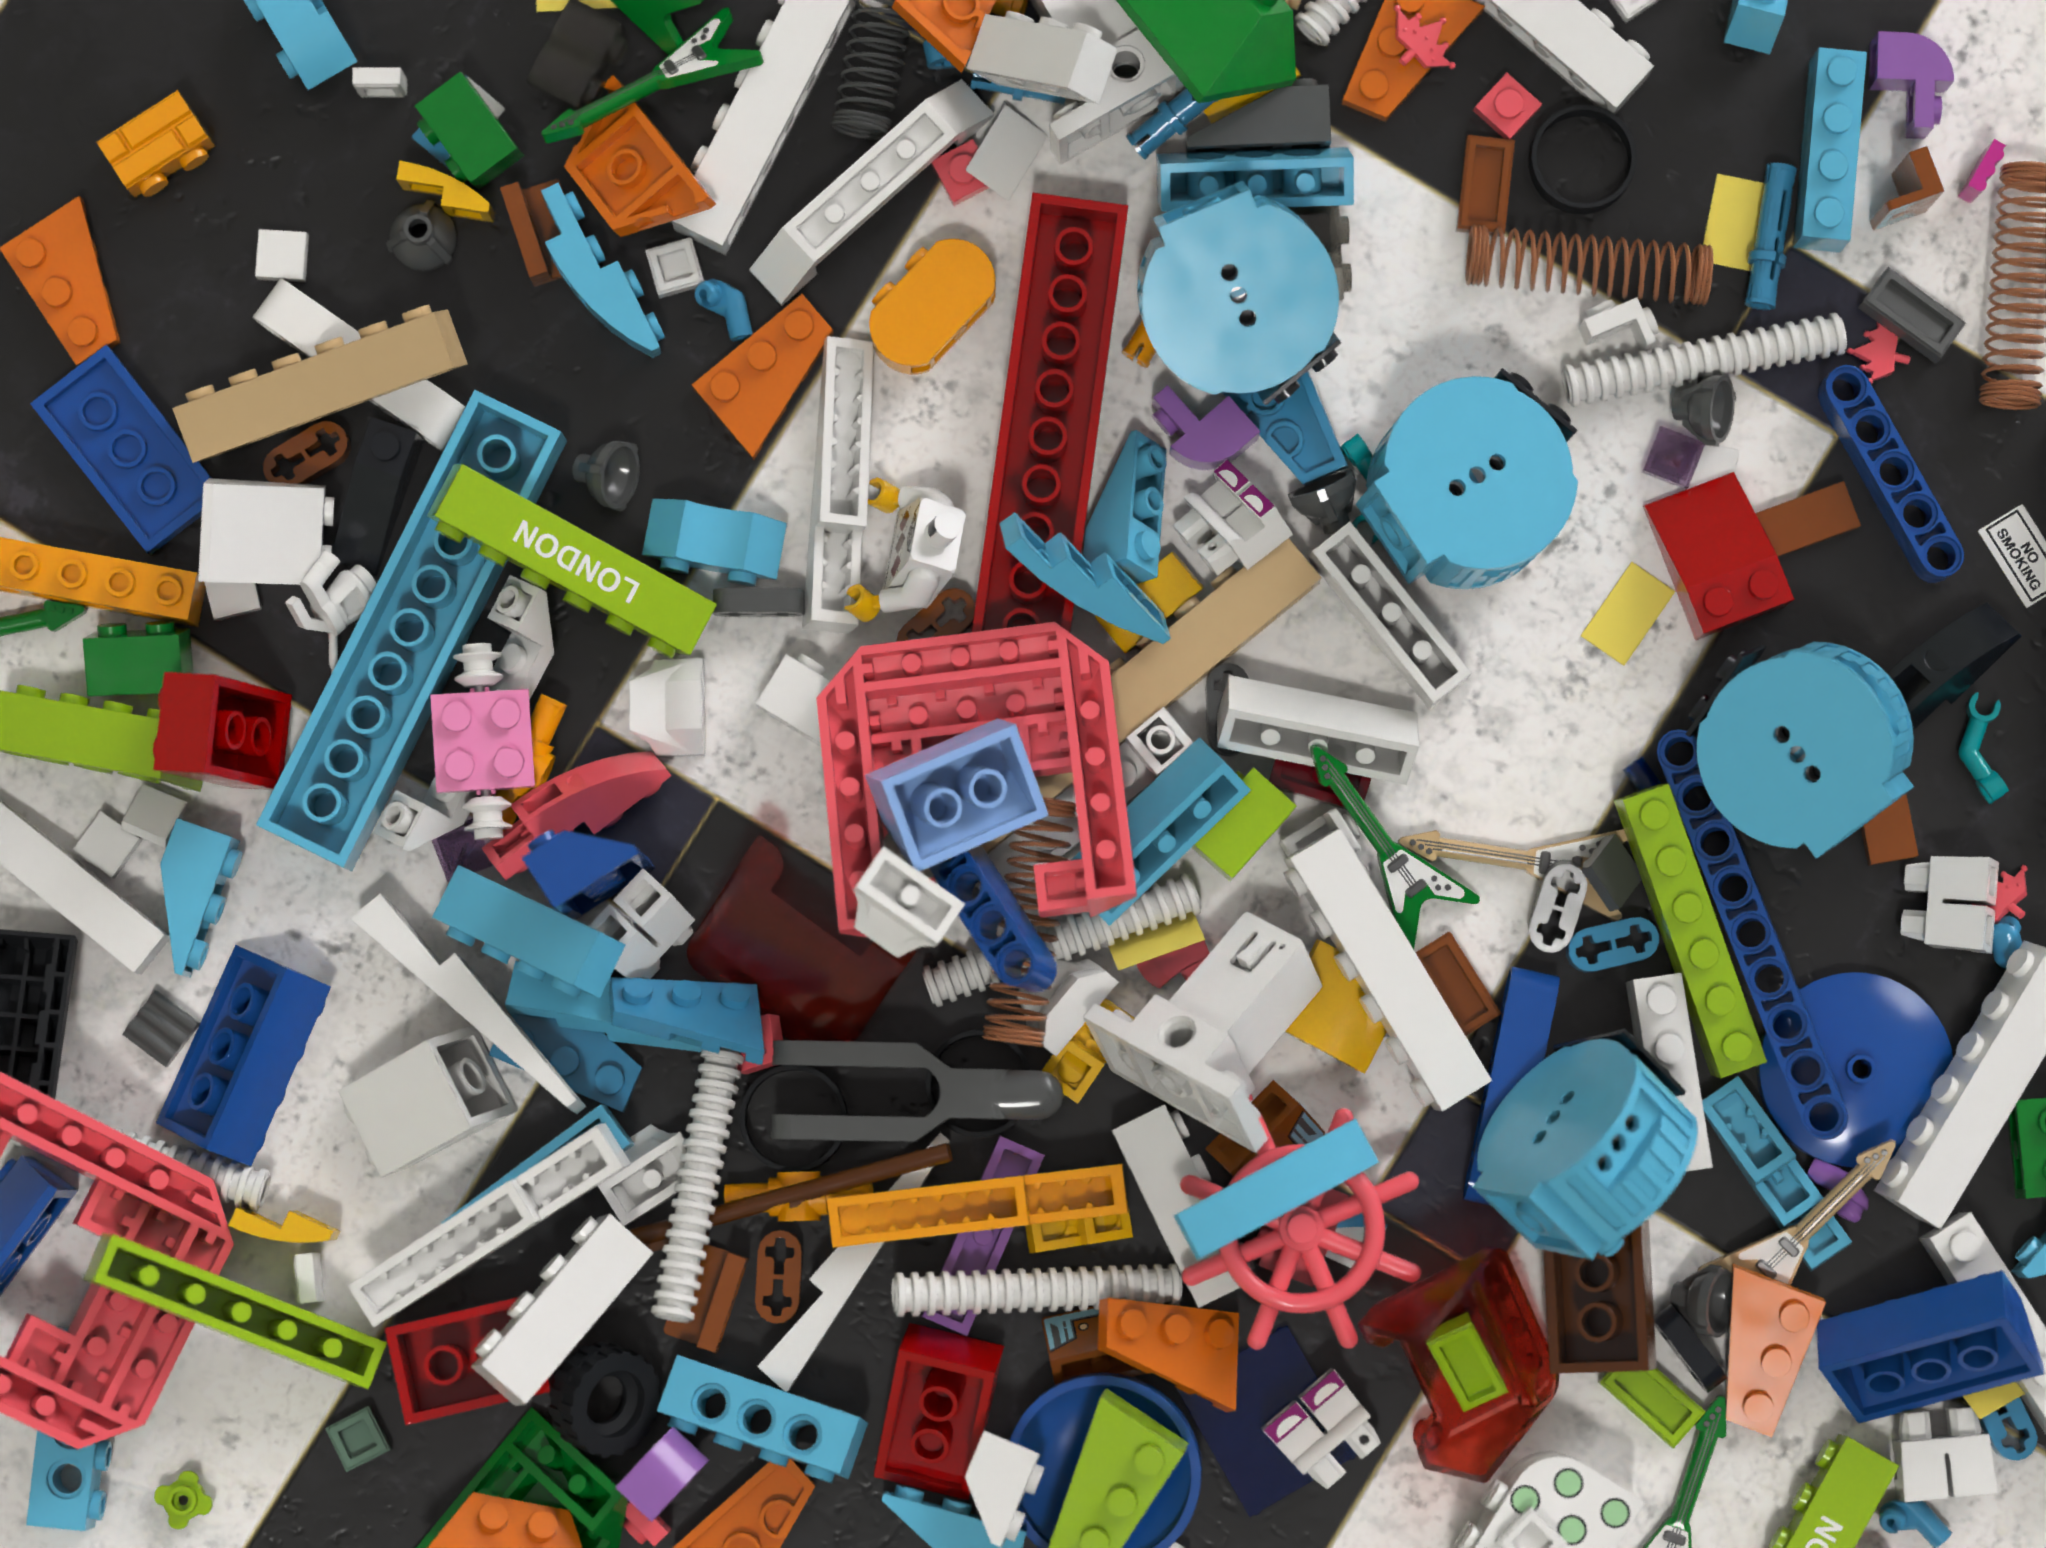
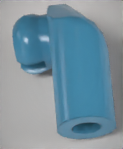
[694,279,753,341]
[1992,915,2022,969]
[1879,1499,1952,1548]

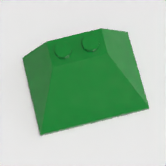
[1116,0,1296,104]
[416,1407,628,1548]

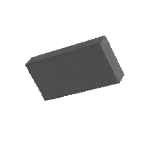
[1858,267,1966,364]

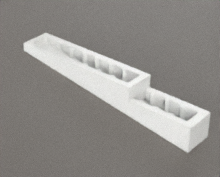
[802,336,874,634]
[0,800,170,975]
[350,893,586,1114]
[347,1123,631,1328]
[757,1132,950,1392]

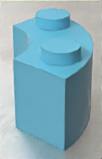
[244,0,358,90]
[642,498,787,586]

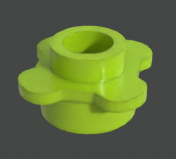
[154,1471,213,1530]

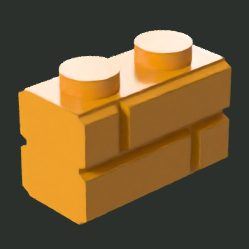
[97,90,215,198]

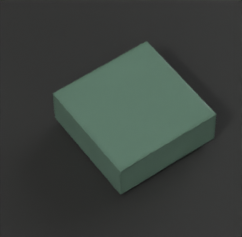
[325,1405,393,1472]

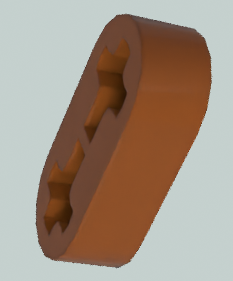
[263,421,351,484]
[896,588,975,642]
[755,1230,803,1324]

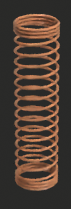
[1978,161,2046,410]
[1466,224,1714,306]
[982,797,1077,1047]

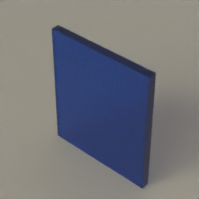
[1177,1326,1357,1517]

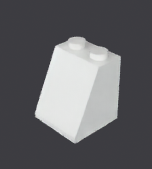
[198,478,335,585]
[338,1025,518,1178]

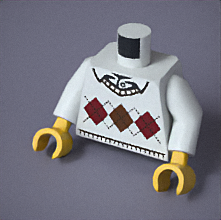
[844,478,966,622]

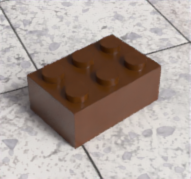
[1544,1220,1657,1374]

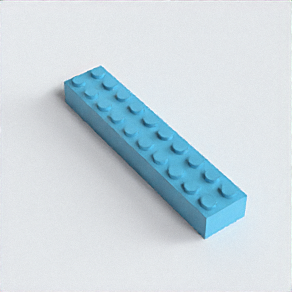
[256,390,567,872]

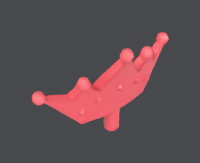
[1394,5,1456,69]
[1847,322,1910,384]
[1972,865,2028,924]

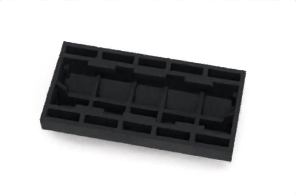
[0,929,78,1099]

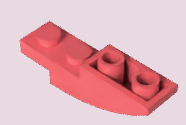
[481,751,672,881]

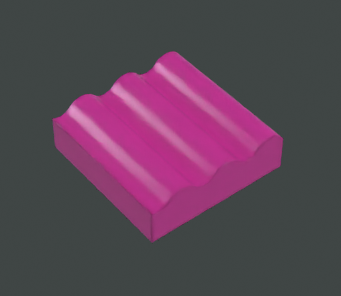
[1957,139,2006,203]

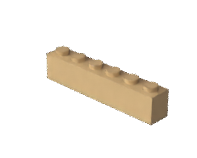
[172,304,468,463]

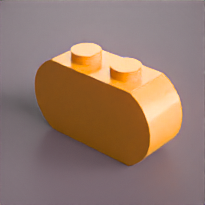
[869,239,996,375]

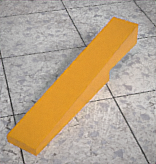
[827,1164,1129,1248]

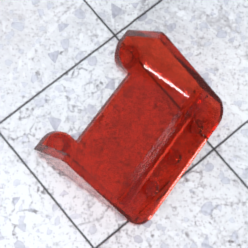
[687,835,920,1042]
[1358,1246,1559,1483]

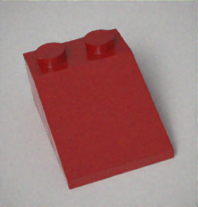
[1643,472,1795,641]
[873,1323,1004,1500]

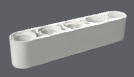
[252,278,465,451]

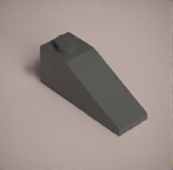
[1185,78,1331,153]

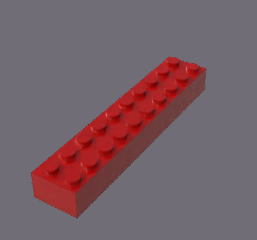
[972,193,1128,633]

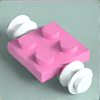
[430,643,535,840]

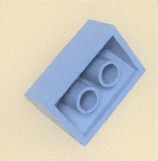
[865,718,1049,871]

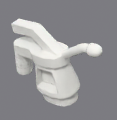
[285,550,377,674]

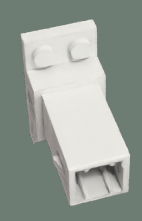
[1030,0,1186,165]
[1083,912,1322,1153]

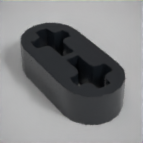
[1654,1304,1727,1393]

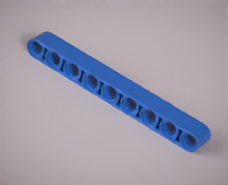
[1657,729,1849,1140]

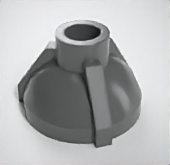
[386,200,457,271]
[1672,375,1736,447]
[573,440,640,511]
[1288,469,1356,534]
[1670,1264,1732,1338]

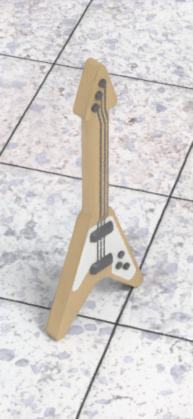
[1398,829,1627,922]
[1697,1139,1896,1285]

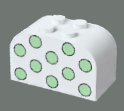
[1454,1451,1645,1548]

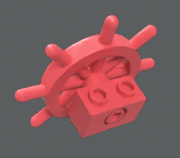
[1180,1108,1421,1350]

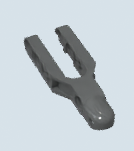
[770,1040,1064,1142]

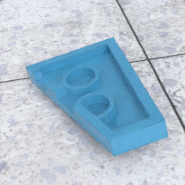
[1222,371,1349,486]
[609,977,765,1065]
[489,1013,643,1113]

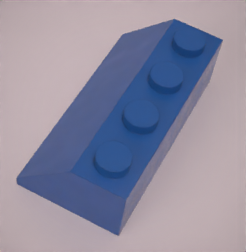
[522,829,655,920]
[156,945,331,1166]
[0,1156,78,1297]
[1817,1270,2044,1424]

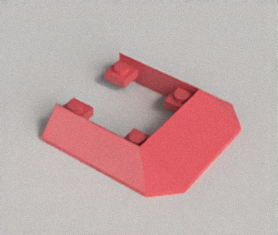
[816,622,1137,938]
[0,1072,234,1449]

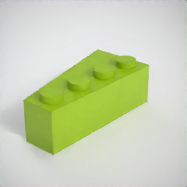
[0,685,203,792]
[1049,1388,1189,1548]

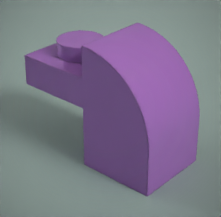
[1869,31,1954,139]
[1152,385,1261,470]
[615,1426,709,1522]

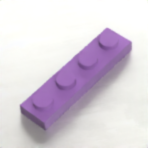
[921,1136,1045,1336]

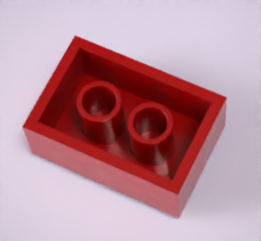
[153,672,292,790]
[385,1294,555,1425]

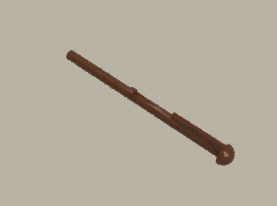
[629,1143,953,1252]

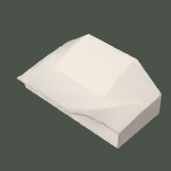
[629,658,705,757]
[853,847,965,958]
[1017,959,1118,1057]
[598,1124,687,1227]

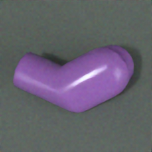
[1807,1158,1869,1223]

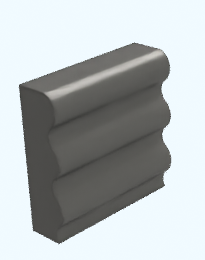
[1581,834,1642,911]
[122,990,200,1067]

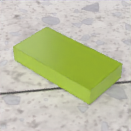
[1423,1312,1508,1412]
[1598,1368,1706,1449]

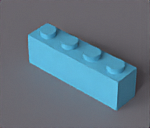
[1793,47,1867,253]
[1071,737,1251,926]
[432,865,626,999]

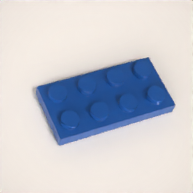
[30,345,212,556]

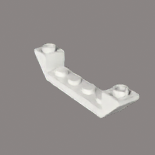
[749,79,994,306]
[373,575,554,851]
[957,707,1193,927]

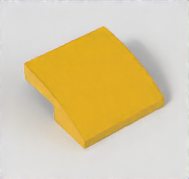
[1285,939,1387,1074]

